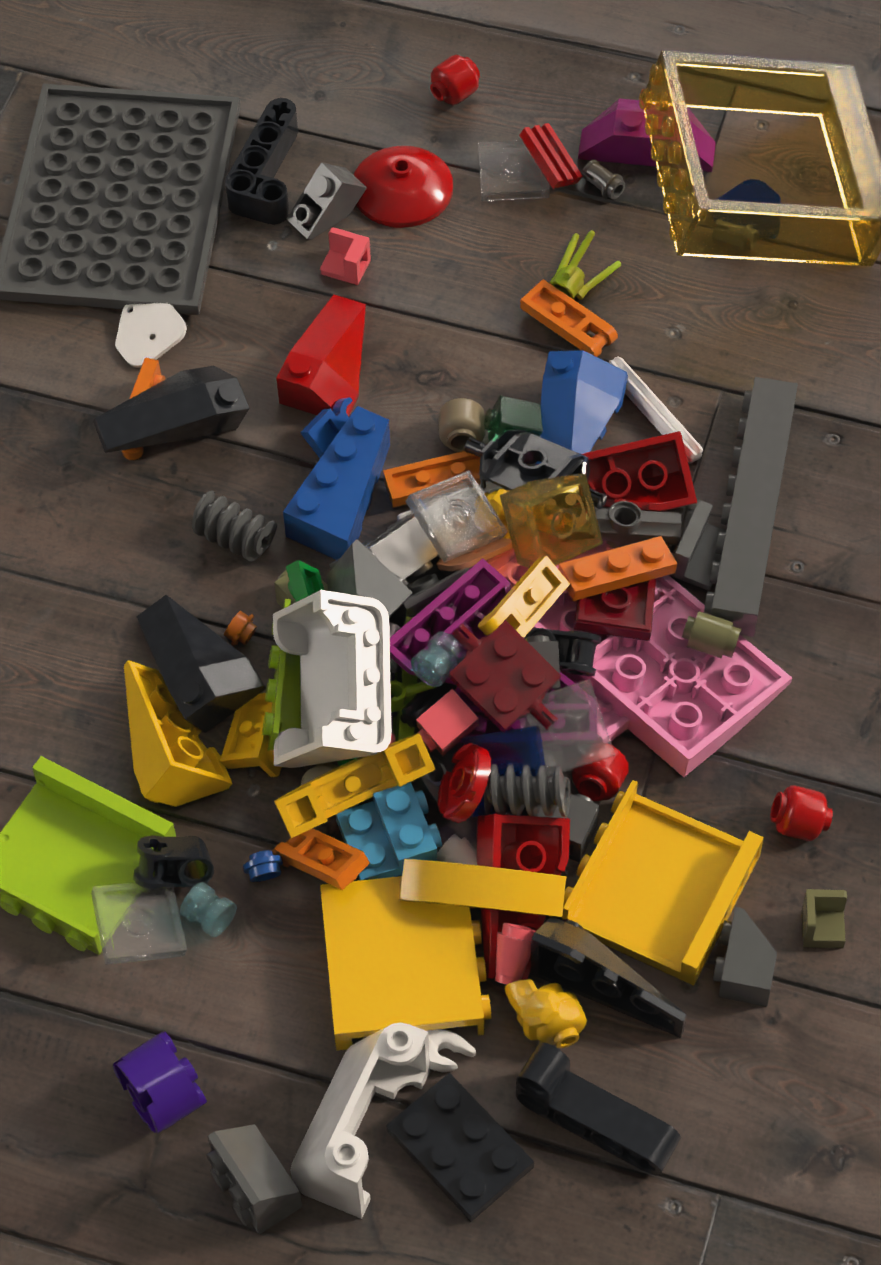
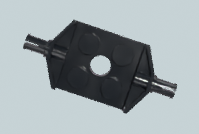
[465,430,607,517]

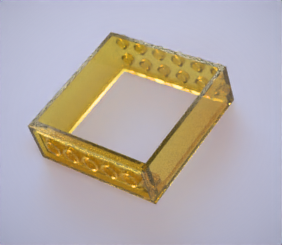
[639,50,881,266]

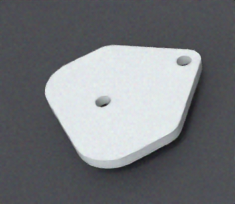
[115,303,187,368]

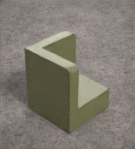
[801,889,847,948]

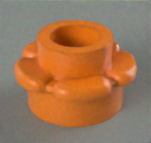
[224,610,257,646]

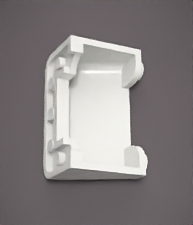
[273,590,391,768]
[290,1022,430,1219]

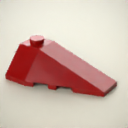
[276,294,366,416]
[536,431,697,512]
[477,814,570,980]

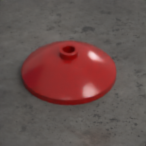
[353,146,453,228]

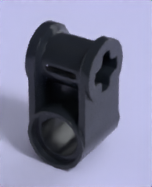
[524,628,601,676]
[133,835,214,889]

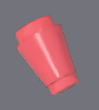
[495,923,536,985]

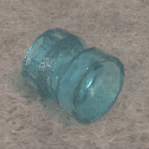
[411,632,466,687]
[180,882,237,938]

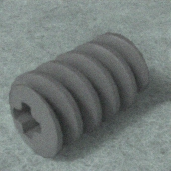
[192,490,277,561]
[484,764,571,817]

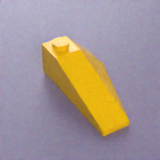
[124,660,233,807]

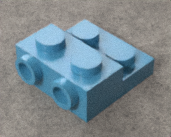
[336,782,442,881]

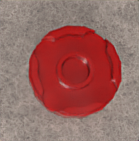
[438,743,491,823]

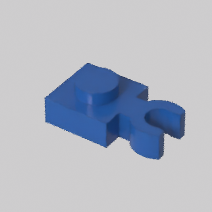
[300,397,353,459]

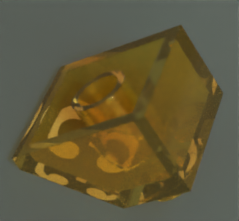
[500,473,603,568]

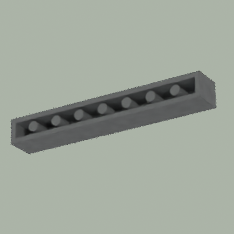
[704,377,798,637]

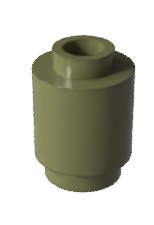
[682,611,741,658]

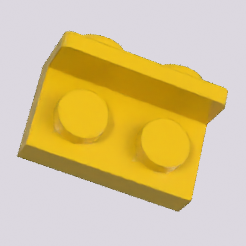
[220,693,281,777]

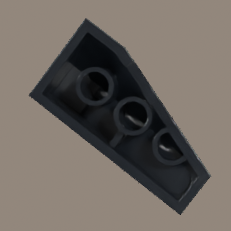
[93,365,250,453]
[136,595,266,733]
[530,916,686,1038]

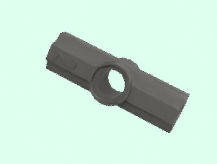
[566,501,681,549]

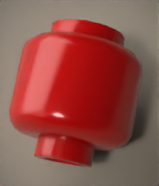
[430,55,480,105]
[572,743,629,801]
[770,785,833,841]

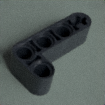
[225,98,298,225]
[516,1042,681,1176]

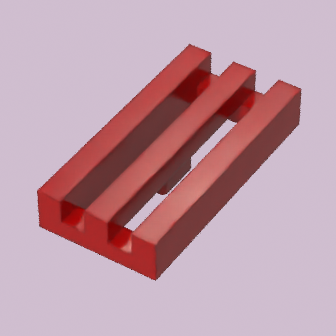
[519,123,583,189]

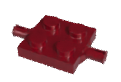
[448,620,562,733]

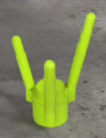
[550,230,621,300]

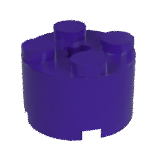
[113,1031,207,1134]

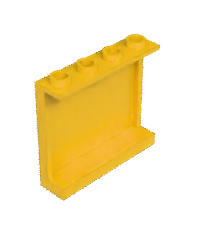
[562,780,764,986]
[320,876,491,1051]

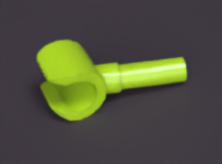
[390,679,438,712]

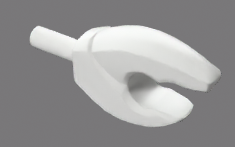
[427,1029,476,1072]

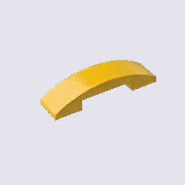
[274,733,436,838]
[400,859,566,917]

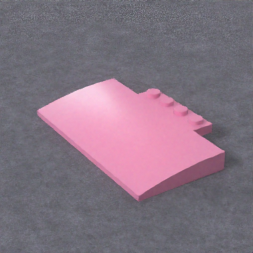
[486,504,792,777]

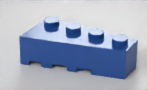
[283,406,390,560]

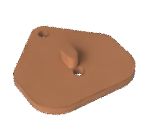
[437,538,514,571]

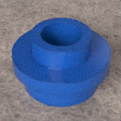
[243,850,283,882]

